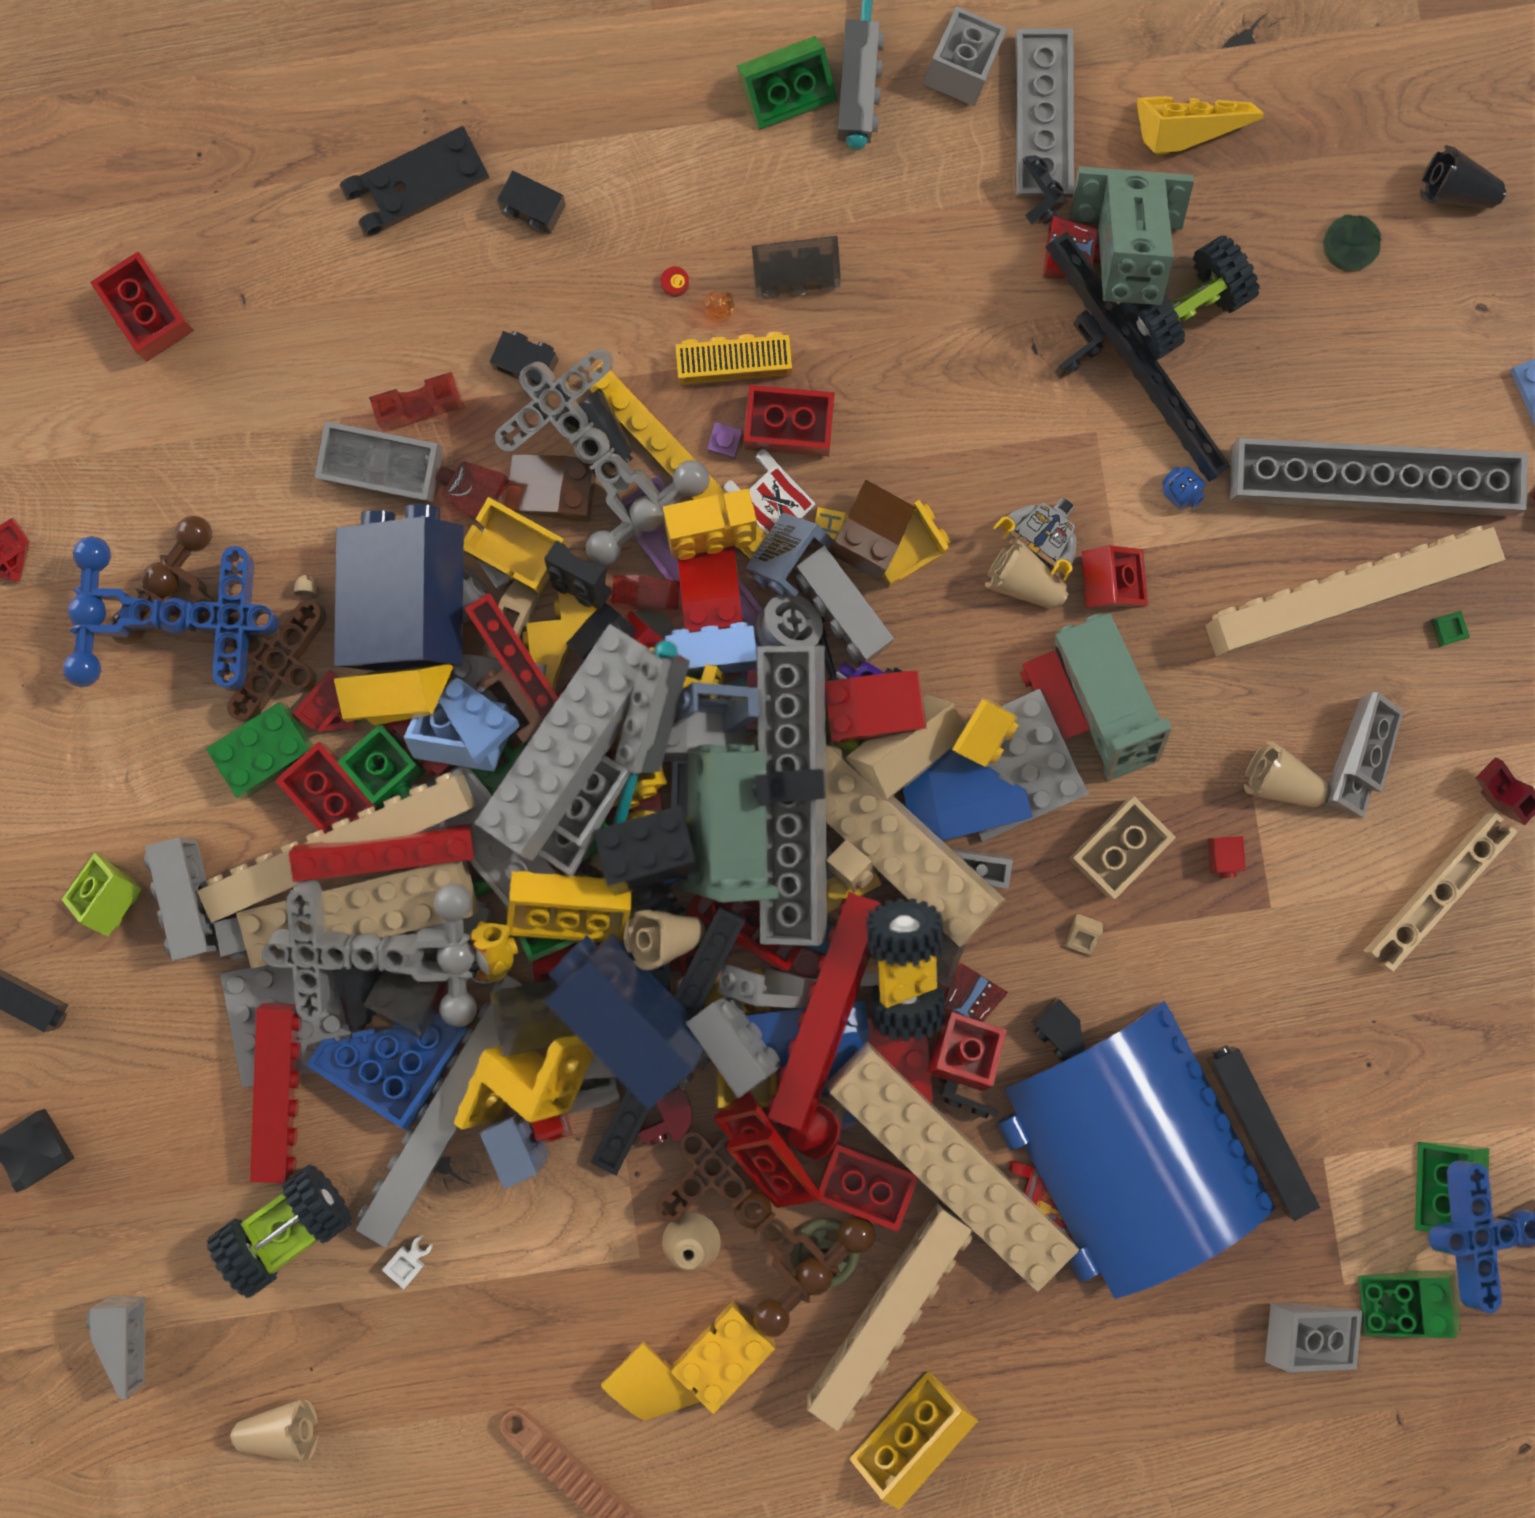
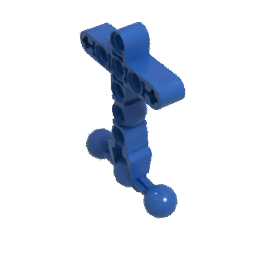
[63,536,279,691]
[1428,1161,1535,1313]

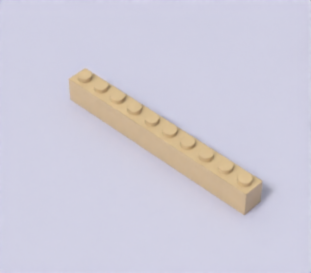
[197,772,477,923]

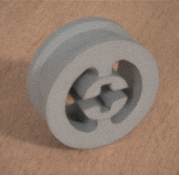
[755,593,823,646]

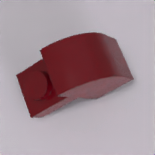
[1476,757,1535,825]
[638,1085,693,1146]

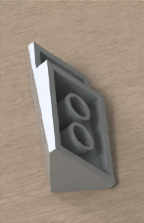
[1321,692,1404,818]
[538,755,631,876]

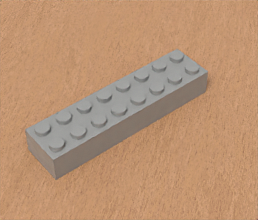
[475,624,650,861]

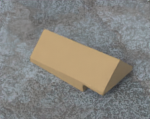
[846,694,964,801]

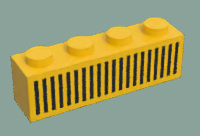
[675,332,792,385]

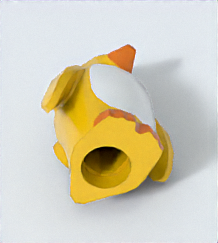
[471,921,518,982]

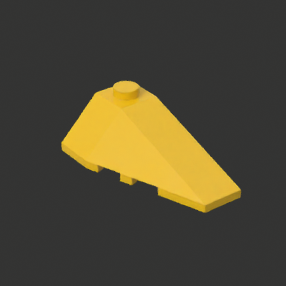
[1136,96,1264,155]

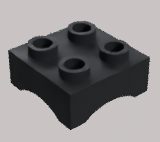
[544,540,612,610]
[0,1109,75,1193]

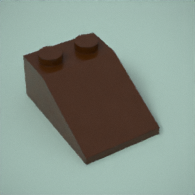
[505,455,596,522]
[828,480,915,580]

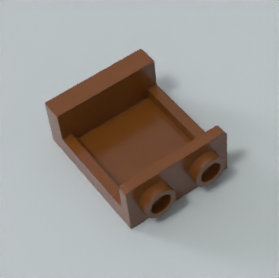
[475,668,543,751]

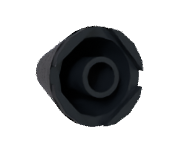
[1420,145,1506,209]
[566,388,634,468]
[331,949,385,1029]

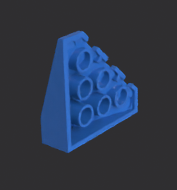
[903,748,1033,841]
[746,1001,869,1123]
[306,1014,469,1130]

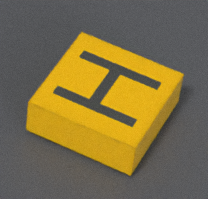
[815,507,846,540]

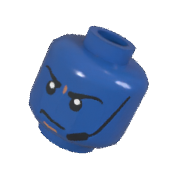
[1162,467,1205,510]

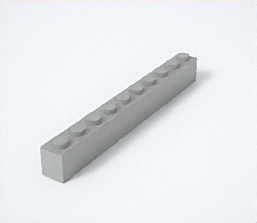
[356,974,540,1248]

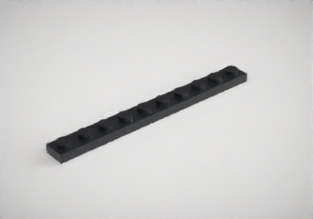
[1045,232,1230,482]
[590,905,746,1176]

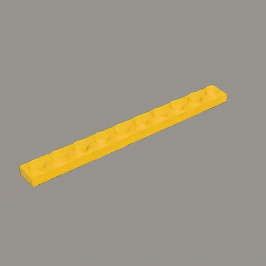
[582,362,796,575]

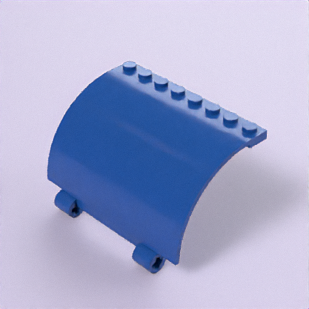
[996,1001,1276,1299]

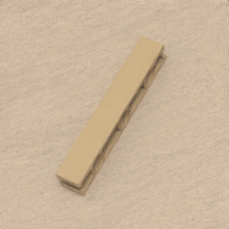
[1363,813,1518,972]

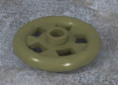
[790,1218,860,1289]

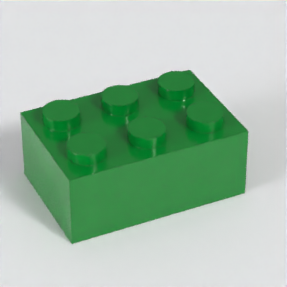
[206,702,313,799]

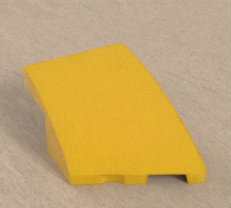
[601,1341,700,1421]

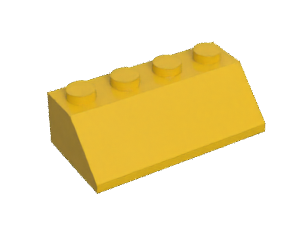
[506,871,631,944]
[850,1371,978,1510]

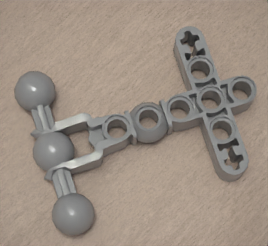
[495,348,710,566]
[262,879,477,1027]

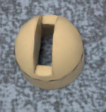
[294,575,318,598]

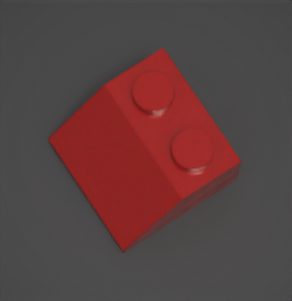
[1081,545,1148,609]

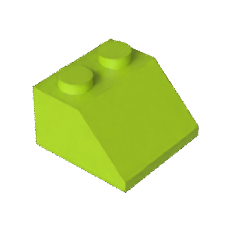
[61,853,142,937]

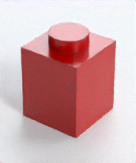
[1208,836,1246,878]

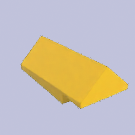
[334,664,453,725]

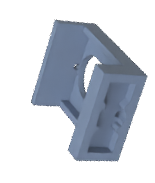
[672,682,760,733]

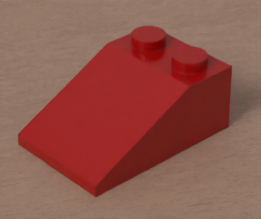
[678,546,743,633]
[825,670,927,743]

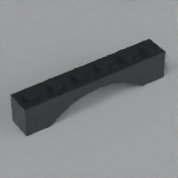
[1031,997,1086,1062]

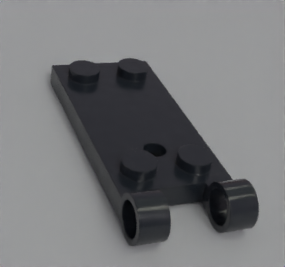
[340,126,489,237]

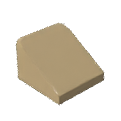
[1065,914,1103,956]

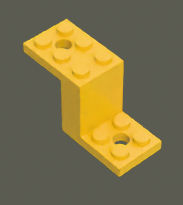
[454,1035,594,1130]

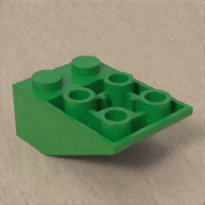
[1358,1270,1461,1339]

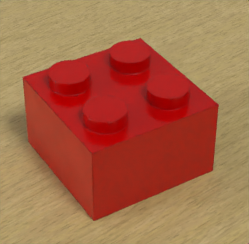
[928,1012,1007,1091]

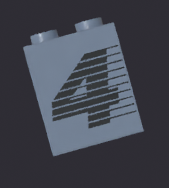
[745,512,834,597]

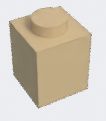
[826,840,874,893]

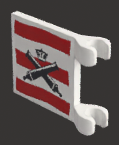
[723,449,816,535]

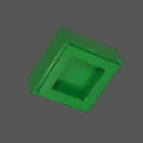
[1431,611,1470,647]

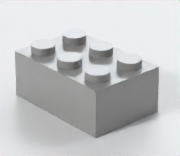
[686,996,781,1098]

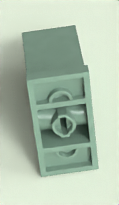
[1070,166,1194,305]
[1053,613,1172,782]
[677,744,778,902]

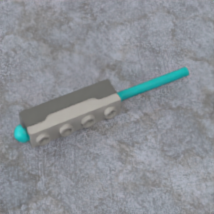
[837,0,884,151]
[613,640,690,825]

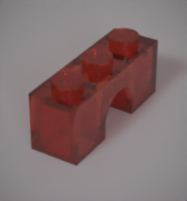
[369,372,465,432]

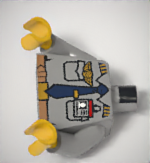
[993,498,1077,581]

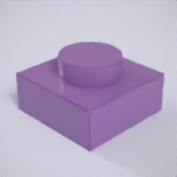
[707,422,743,459]

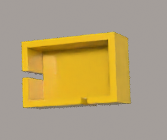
[663,488,757,560]
[464,497,568,595]
[671,1300,775,1414]

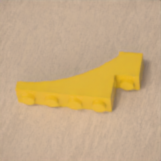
[523,592,597,692]

